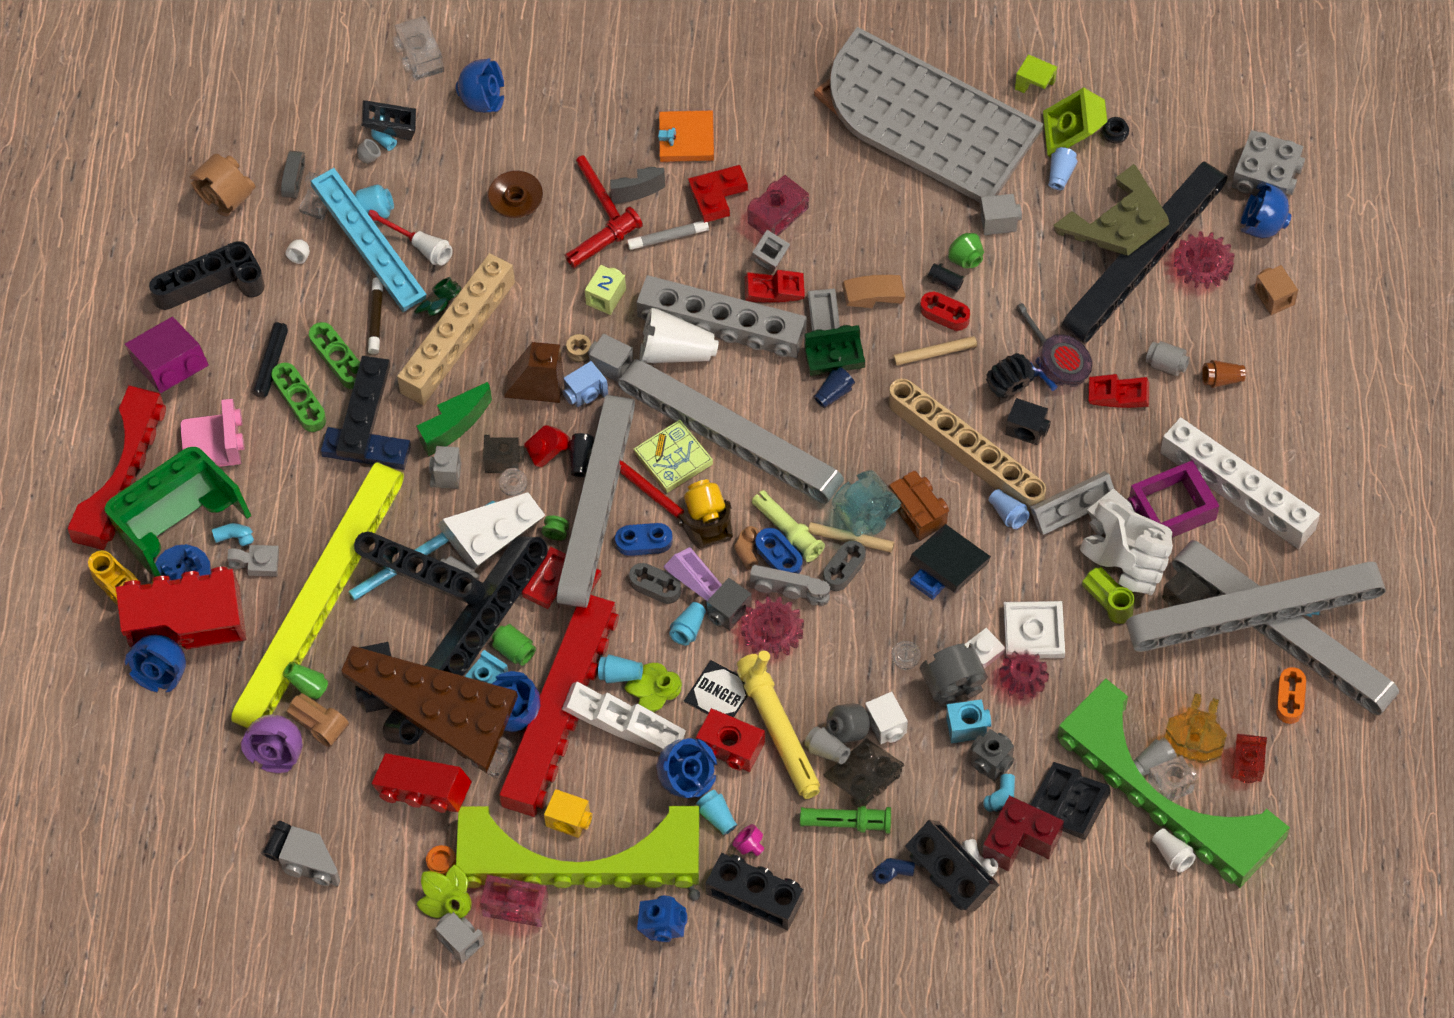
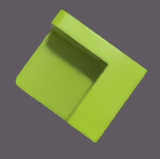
[1015,54,1057,94]

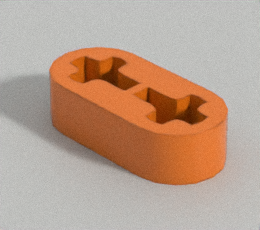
[1276,667,1306,724]

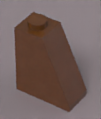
[504,342,564,403]

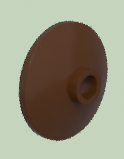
[488,171,543,218]

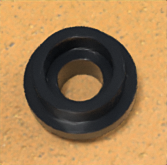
[1102,117,1129,143]

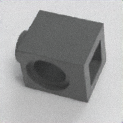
[707,578,752,631]

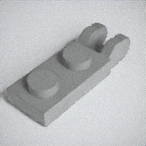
[750,565,831,606]

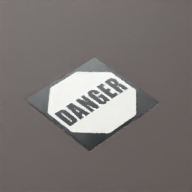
[684,660,748,717]

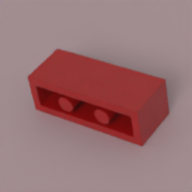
[371,753,472,813]

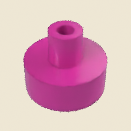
[733,824,764,856]

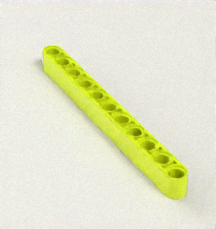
[231,462,404,728]

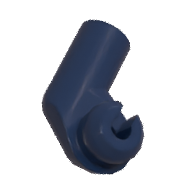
[872,858,915,885]

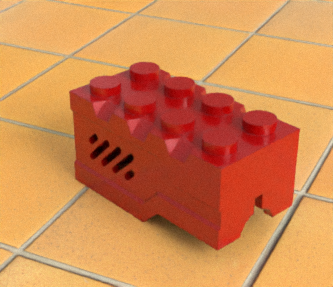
[116,567,247,650]

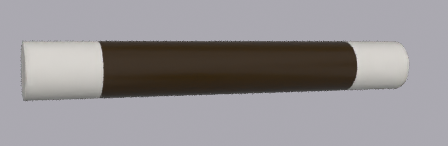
[368,277,383,354]

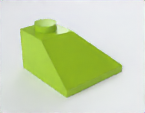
[1043,87,1107,157]

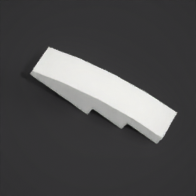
[562,682,686,753]

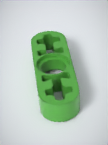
[309,322,360,389]
[272,363,326,432]

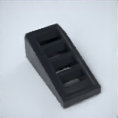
[361,100,416,141]

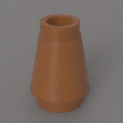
[1202,360,1246,388]

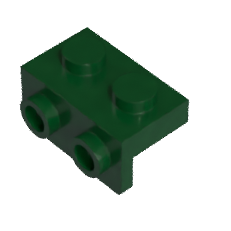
[804,325,865,376]

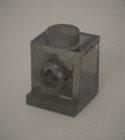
[483,435,525,473]

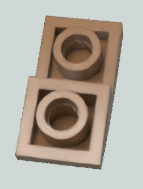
[842,275,906,308]

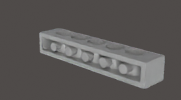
[636,275,806,358]

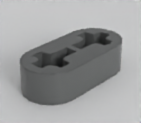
[281,150,305,198]
[824,541,866,591]
[629,563,681,604]

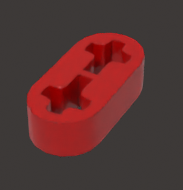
[920,291,970,331]

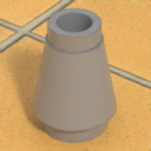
[805,727,850,764]
[1133,737,1177,776]

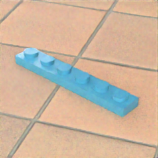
[311,168,427,312]

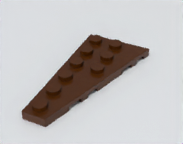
[341,646,518,773]

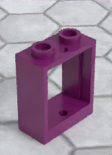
[1127,460,1219,538]

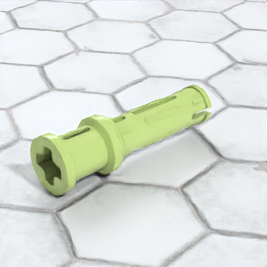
[752,490,825,562]

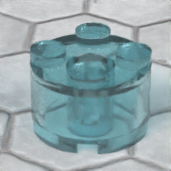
[832,470,901,537]

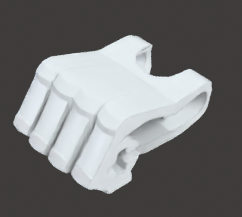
[1080,499,1173,595]

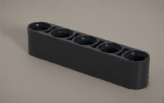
[354,531,485,604]

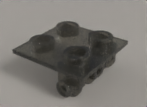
[823,738,904,808]

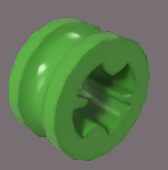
[541,515,569,541]

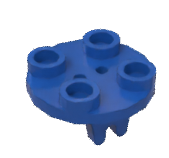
[155,544,211,580]

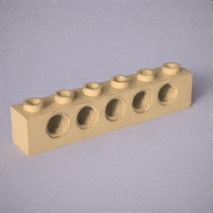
[397,253,515,406]

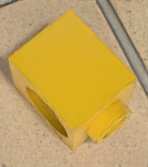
[544,789,593,838]

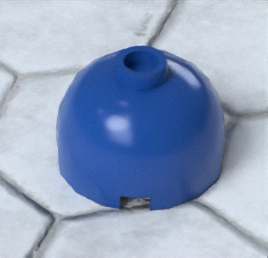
[456,58,504,113]
[1241,181,1291,238]
[125,634,186,692]
[492,671,541,732]
[656,738,717,798]

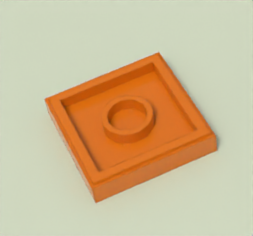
[659,110,714,162]

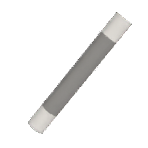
[627,221,709,250]

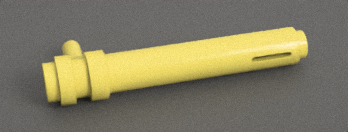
[736,651,820,799]

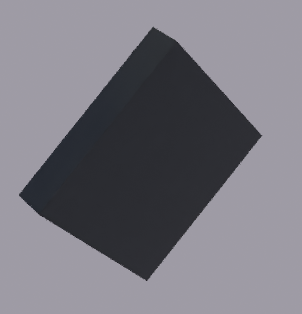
[910,524,991,593]

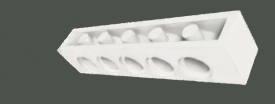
[1160,417,1320,549]

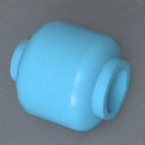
[355,185,394,222]

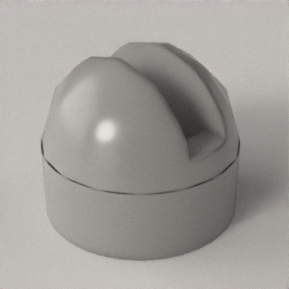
[357,139,381,163]

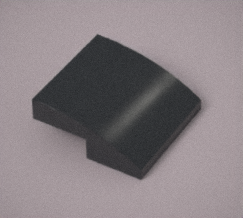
[1031,762,1111,840]

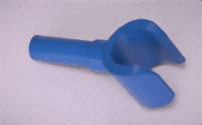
[1030,357,1057,391]

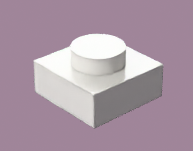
[964,628,1006,669]

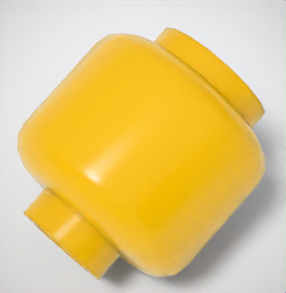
[684,479,725,524]

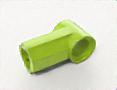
[1082,567,1134,624]

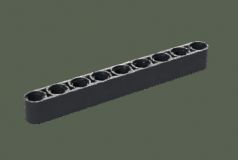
[1061,161,1228,343]
[382,536,548,745]

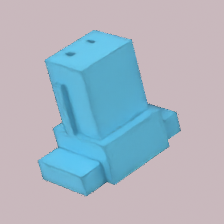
[658,128,676,146]

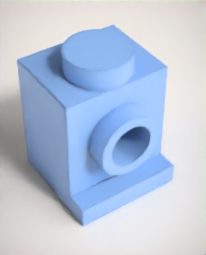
[563,361,608,408]

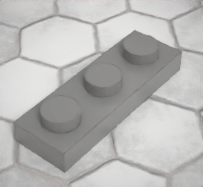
[1030,471,1114,535]

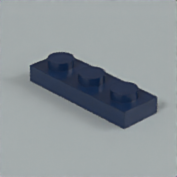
[321,427,411,470]

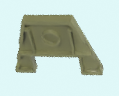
[1053,164,1169,256]

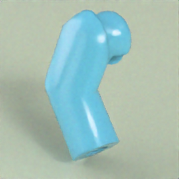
[371,114,397,151]
[212,523,254,546]
[983,774,1015,812]

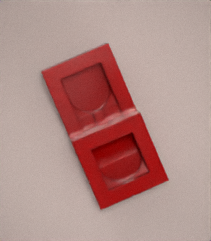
[744,270,805,303]
[1088,374,1149,408]

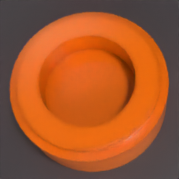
[426,845,456,876]

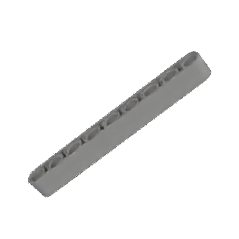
[618,359,844,504]
[557,395,635,608]
[1172,540,1399,715]
[1126,562,1386,652]

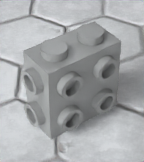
[1232,130,1306,196]

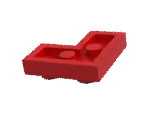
[688,165,748,223]
[522,547,602,609]

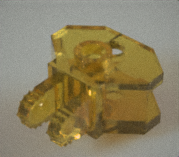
[1164,693,1227,764]

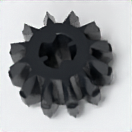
[986,353,1035,399]

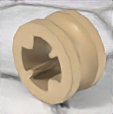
[566,334,591,362]

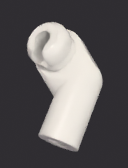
[962,839,998,876]

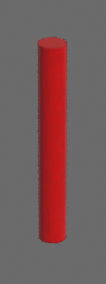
[576,155,620,220]
[620,460,684,519]

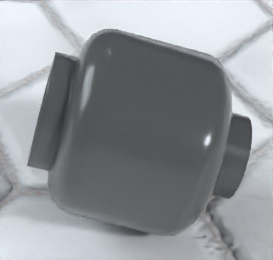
[826,703,870,743]

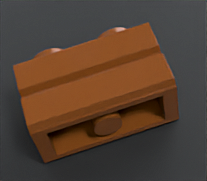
[887,471,949,541]

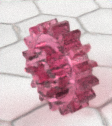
[1173,231,1235,289]
[741,596,804,659]

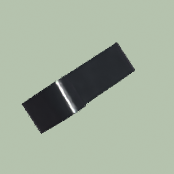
[149,241,265,310]

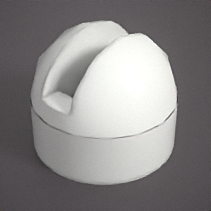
[285,240,310,264]

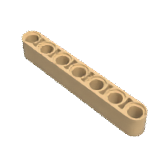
[889,378,1046,513]

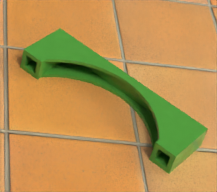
[1057,678,1290,888]

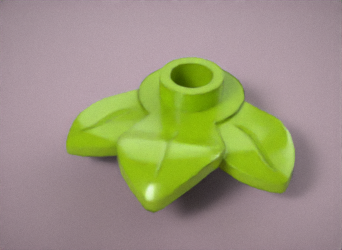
[624,663,682,712]
[417,865,472,918]

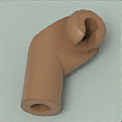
[734,526,759,570]

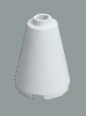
[640,308,718,363]

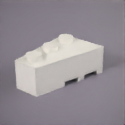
[437,492,545,569]

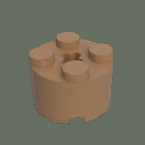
[190,154,256,217]

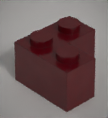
[982,795,1064,872]

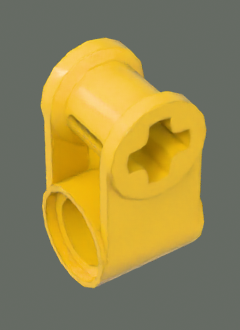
[88,550,139,605]

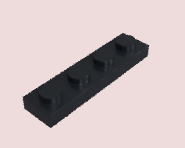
[336,356,390,460]

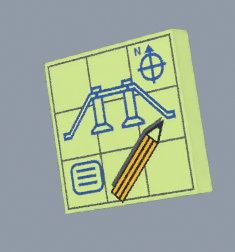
[634,420,713,494]

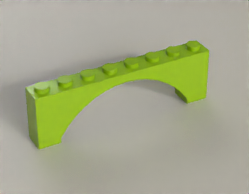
[456,806,700,888]

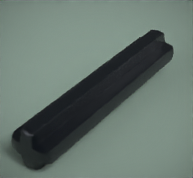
[252,322,288,398]

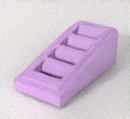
[664,547,722,601]

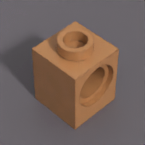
[1254,265,1298,315]

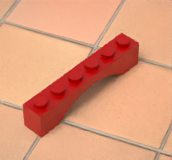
[67,385,166,550]

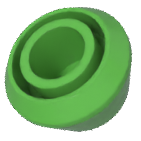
[948,233,984,268]

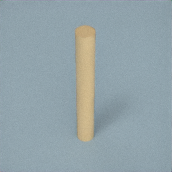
[893,336,977,366]
[808,522,894,553]

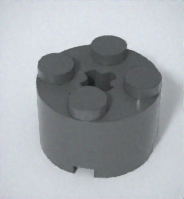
[919,643,988,707]

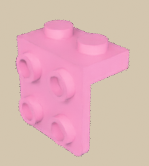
[181,399,245,467]

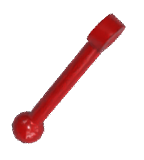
[368,210,416,242]

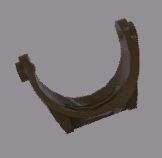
[677,499,733,549]

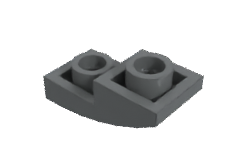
[610,167,665,204]

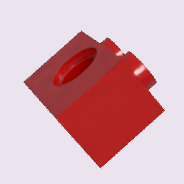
[696,708,765,772]

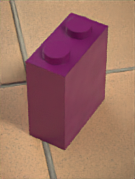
[125,316,209,393]

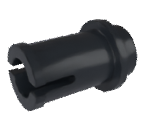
[927,263,965,293]
[261,821,292,861]

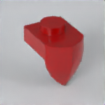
[524,425,571,467]

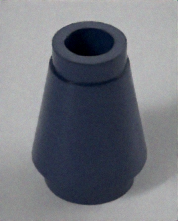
[813,367,855,408]

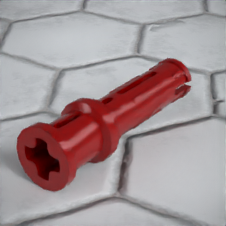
[564,206,643,269]

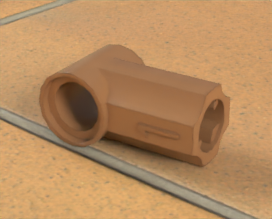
[287,693,349,747]

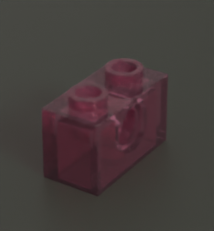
[747,175,809,236]
[480,875,549,927]

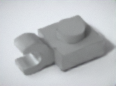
[227,545,279,577]

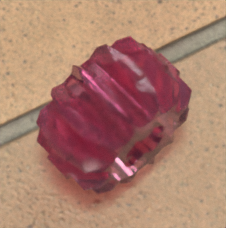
[999,649,1049,701]

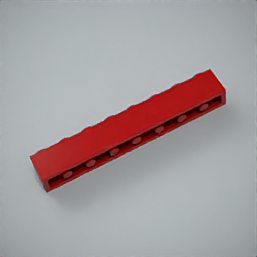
[499,595,619,817]

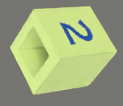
[585,265,626,315]

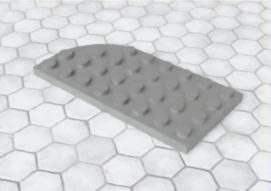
[830,27,1044,203]

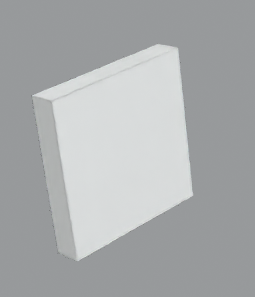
[1004,601,1065,659]

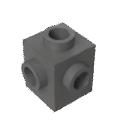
[970,729,1015,782]

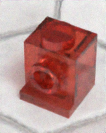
[1232,734,1267,783]

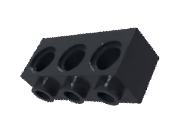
[905,820,999,911]
[706,852,804,931]

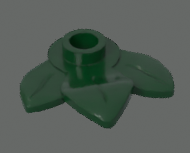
[414,277,461,317]

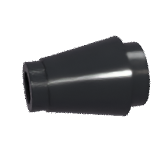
[568,433,595,477]

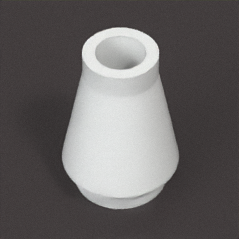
[412,231,453,265]
[1152,829,1196,872]

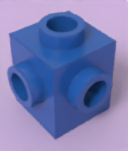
[637,895,687,942]

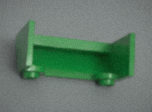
[105,447,251,577]

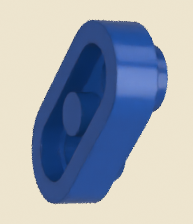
[615,523,673,556]
[756,528,802,574]

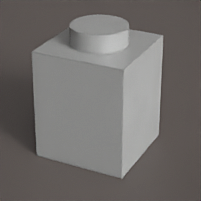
[980,194,1022,235]
[588,334,633,382]

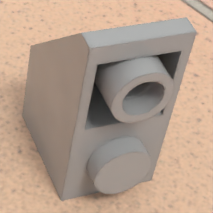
[279,826,340,886]

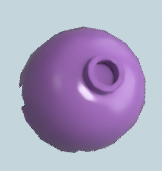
[241,714,303,773]

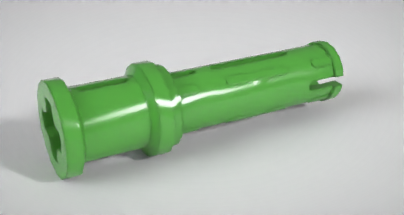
[800,806,891,834]

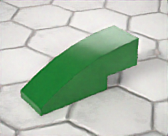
[416,382,492,457]

